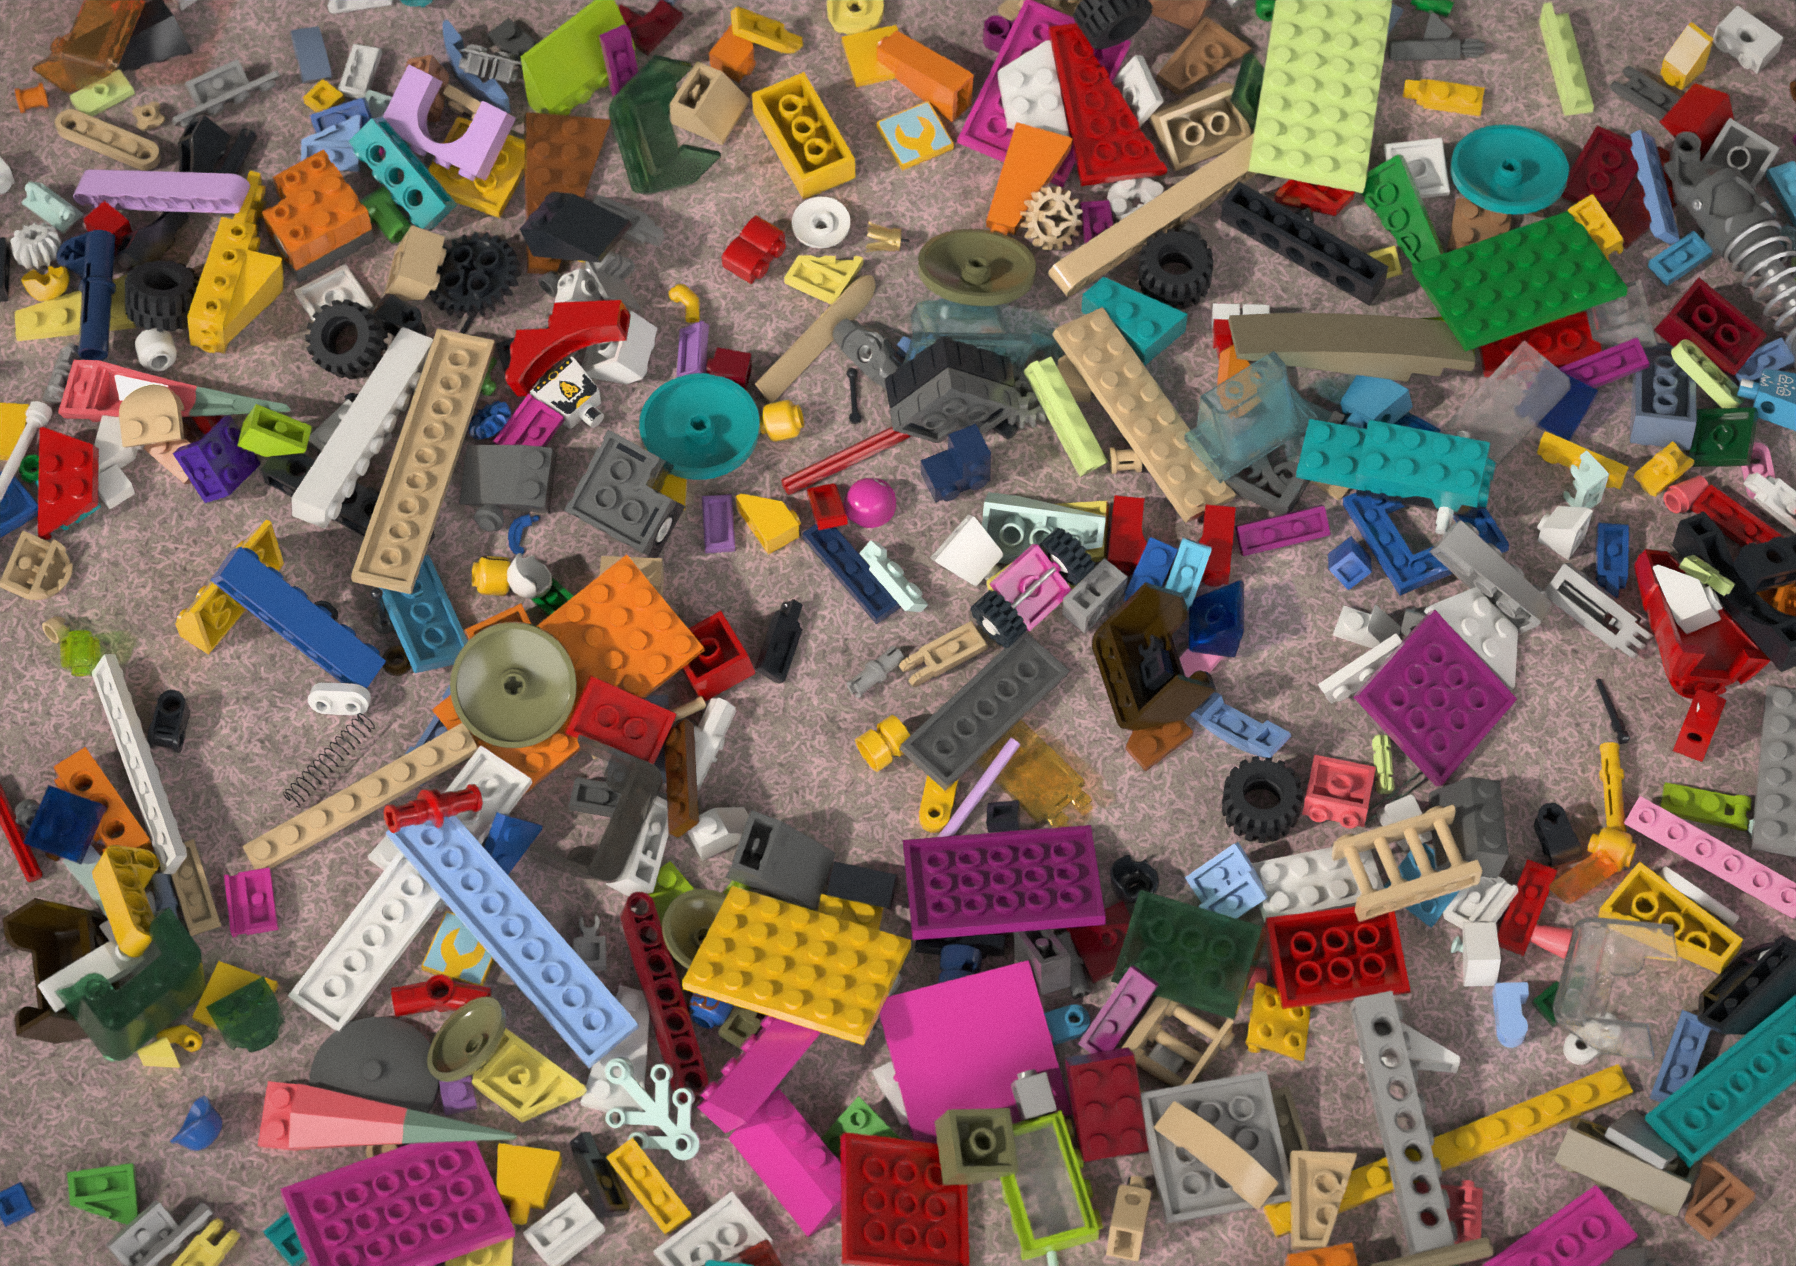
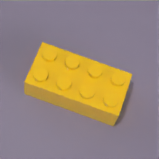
[752,72,856,200]

